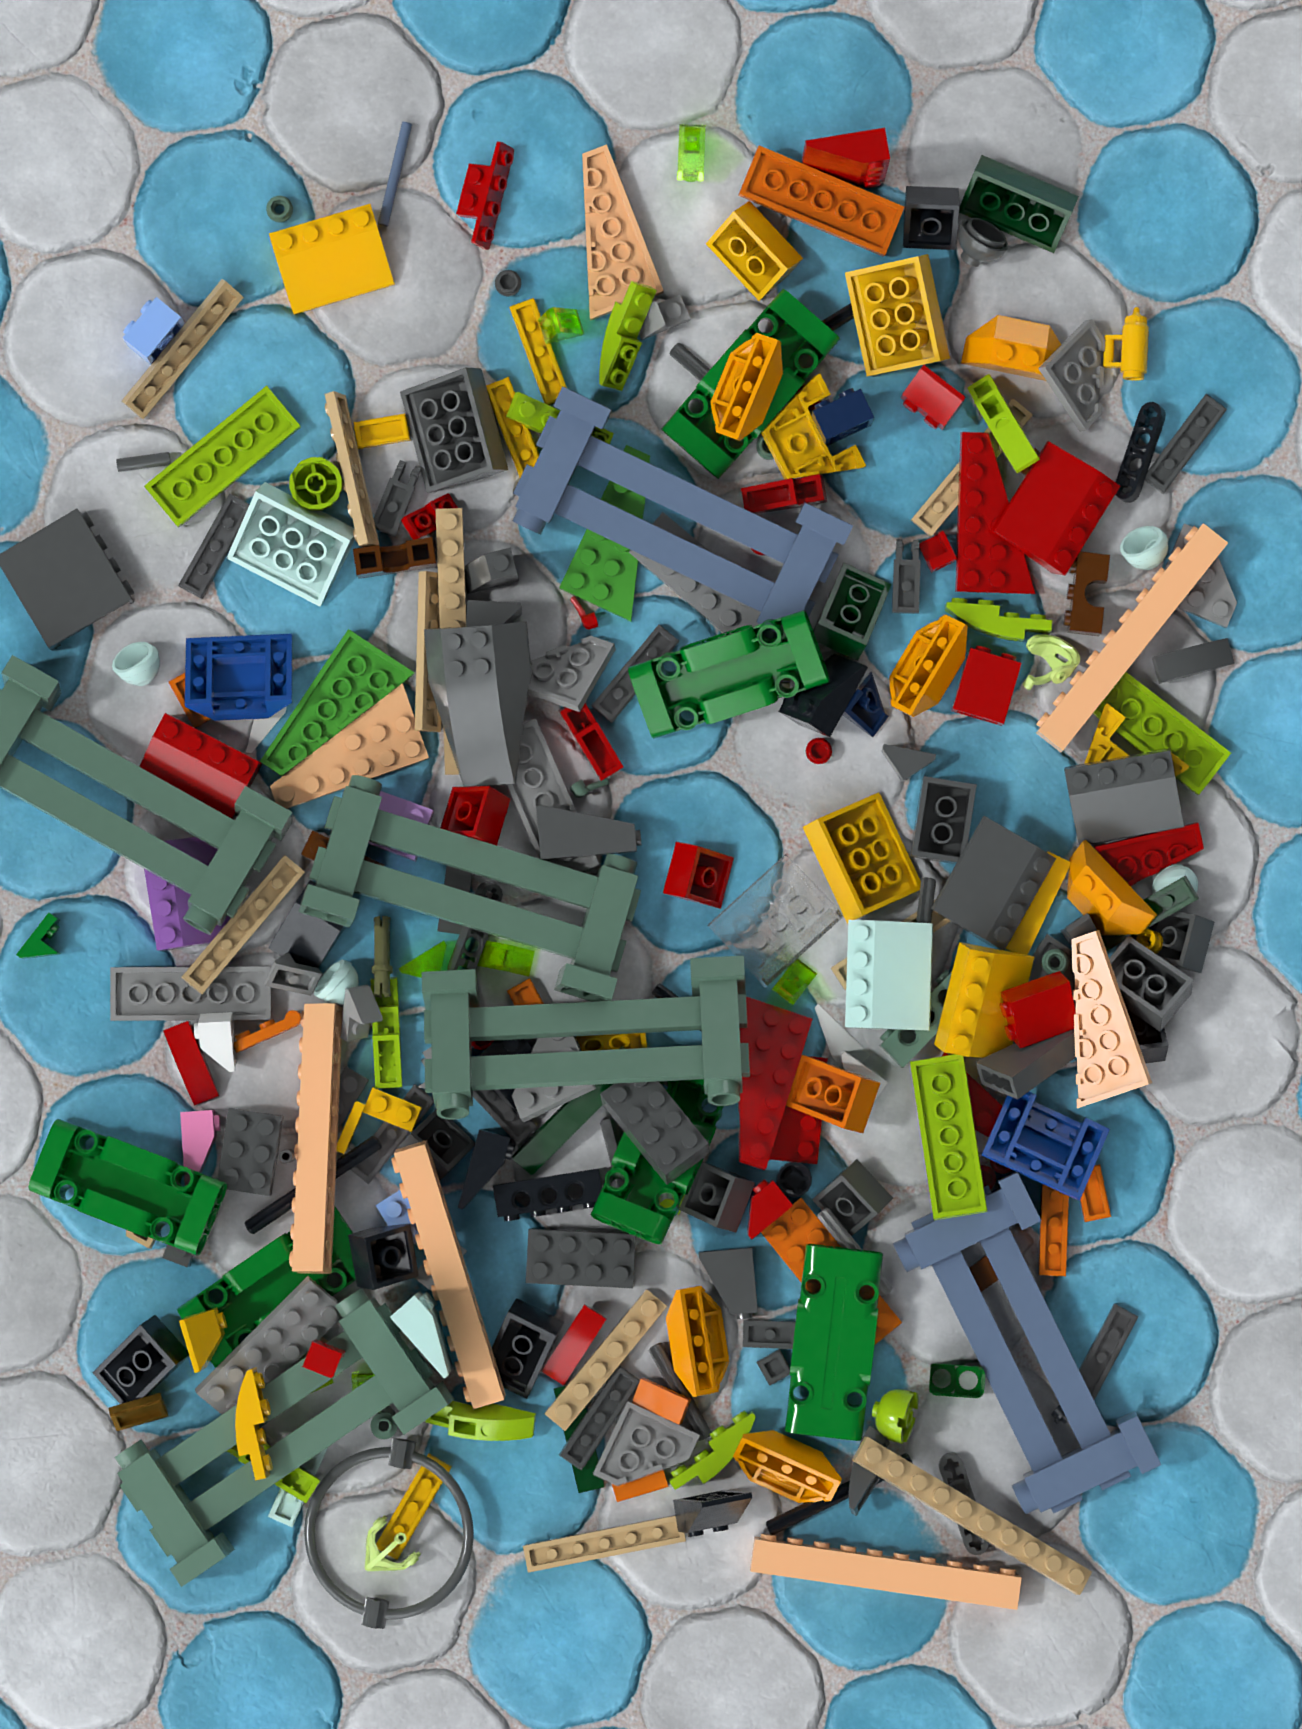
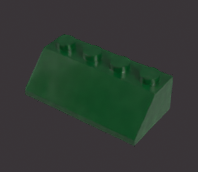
[959,155,1079,253]

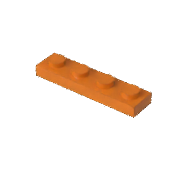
[1038,1184,1069,1276]

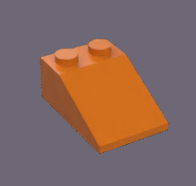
[786,1055,880,1133]

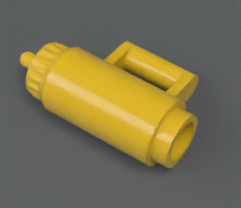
[1103,307,1149,381]

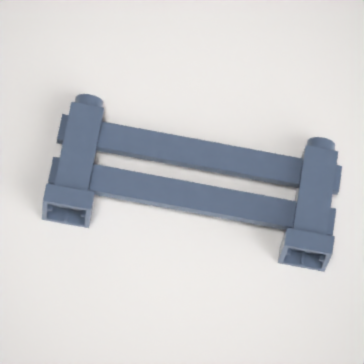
[512,387,853,639]
[893,1171,1161,1514]

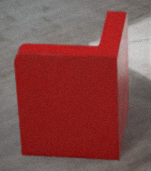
[919,530,957,573]
[302,1339,346,1378]

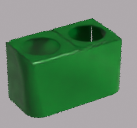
[929,1364,985,1398]

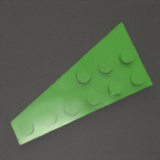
[559,445,650,622]
[260,629,415,776]

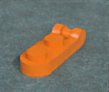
[233,1010,301,1053]

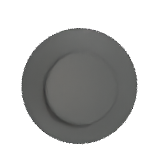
[495,270,521,297]

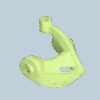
[1022,634,1080,690]
[365,1515,421,1571]

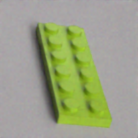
[144,385,301,528]
[1093,672,1231,795]
[910,1054,988,1220]

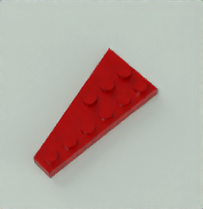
[955,432,1035,594]
[738,996,813,1170]

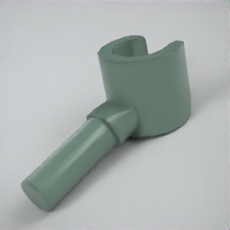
[570,778,609,798]

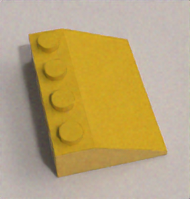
[269,204,395,315]
[845,254,950,377]
[803,792,921,923]
[934,942,1034,1058]

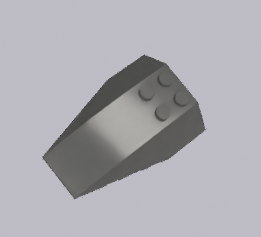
[424,621,532,787]

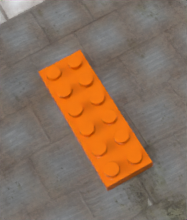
[738,145,904,257]
[761,1198,902,1344]

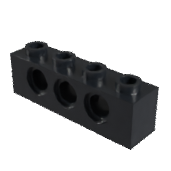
[493,1168,602,1222]

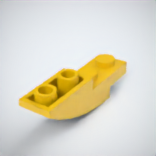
[235,1367,273,1481]

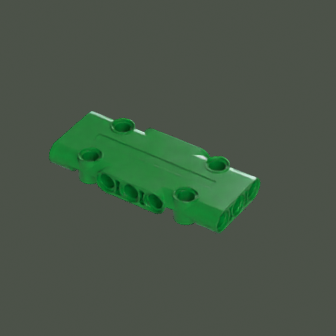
[661,289,840,479]
[628,610,830,739]
[590,1079,724,1245]
[28,1119,227,1256]
[177,1205,356,1368]
[785,1244,883,1441]

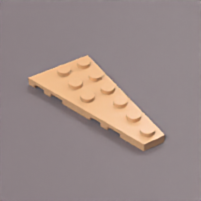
[582,144,664,321]
[270,683,429,809]
[1072,930,1152,1108]

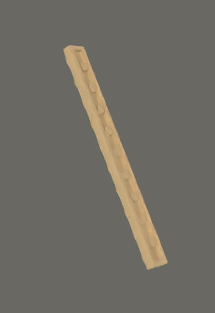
[436,508,466,775]
[852,1437,1092,1595]

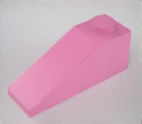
[180,1110,221,1186]

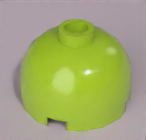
[289,457,342,511]
[872,1389,919,1444]

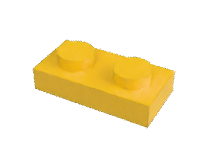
[363,1087,422,1132]

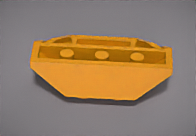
[961,315,1061,381]
[710,333,783,441]
[889,614,968,717]
[1067,840,1157,935]
[666,1286,730,1397]
[733,1430,842,1503]

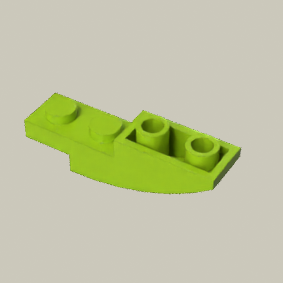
[599,281,657,391]
[967,374,1040,473]
[506,392,614,444]
[945,598,1052,642]
[425,1401,536,1441]
[669,1410,756,1490]

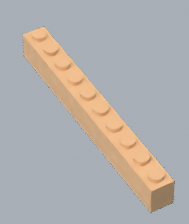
[1036,523,1228,753]
[289,1003,343,1274]
[391,1140,506,1409]
[750,1533,1022,1610]

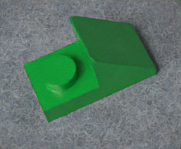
[16,912,60,959]

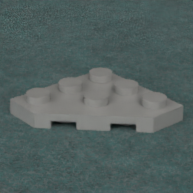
[1038,319,1105,431]
[1165,524,1237,628]
[527,636,616,712]
[512,1036,596,1122]
[593,1401,700,1487]

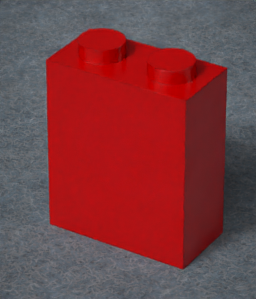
[951,645,1022,726]
[1000,971,1076,1049]

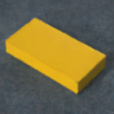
[353,413,410,450]
[337,1101,365,1154]

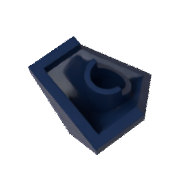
[843,671,889,737]

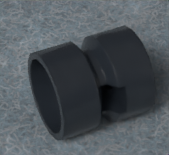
[776,1162,812,1197]

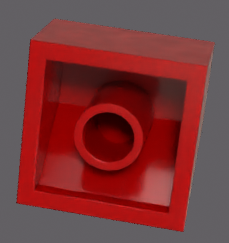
[901,365,966,430]
[440,786,511,846]
[663,842,734,909]
[747,1179,793,1240]

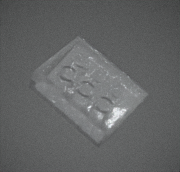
[707,854,844,988]

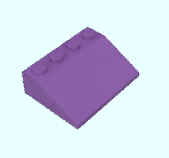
[144,837,231,951]

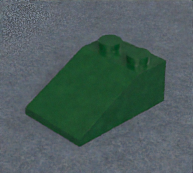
[813,562,892,661]

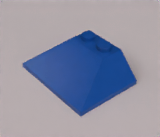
[185,634,292,721]
[982,1092,1110,1201]

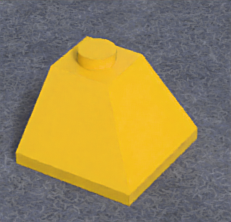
[179,1308,227,1373]

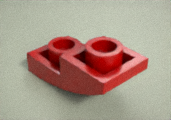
[401,493,458,540]

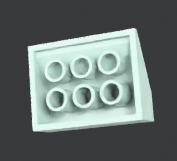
[227,482,355,607]
[845,920,933,1031]
[390,1291,453,1378]

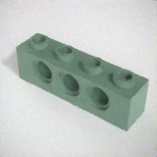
[879,969,952,1068]

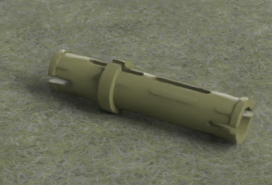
[372,916,393,998]

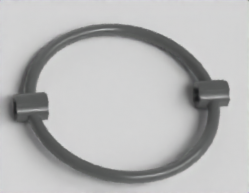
[304,1438,474,1629]

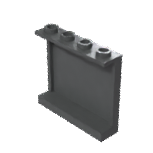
[0,508,134,650]

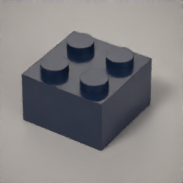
[811,388,874,446]

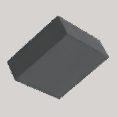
[756,1349,790,1386]

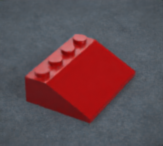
[801,127,890,188]
[992,441,1120,576]
[139,713,262,819]

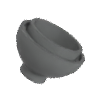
[958,218,1008,267]

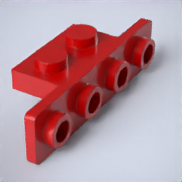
[456,141,514,250]

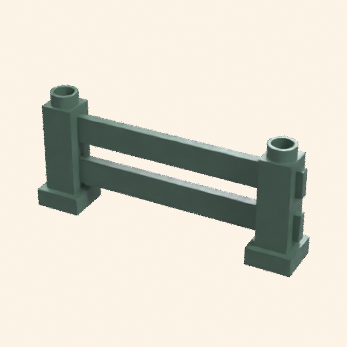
[0,655,292,935]
[298,775,641,1002]
[422,956,750,1120]
[114,1288,454,1587]

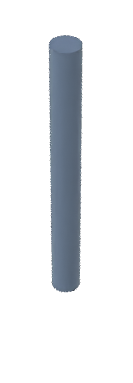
[378,122,412,226]

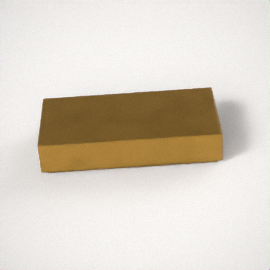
[109,1393,168,1431]

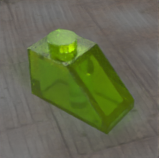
[677,124,706,182]

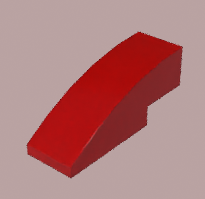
[741,474,827,514]
[558,703,624,781]
[163,1021,219,1106]
[541,1304,607,1386]

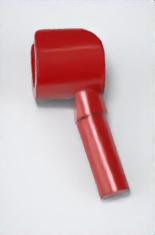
[570,596,598,630]

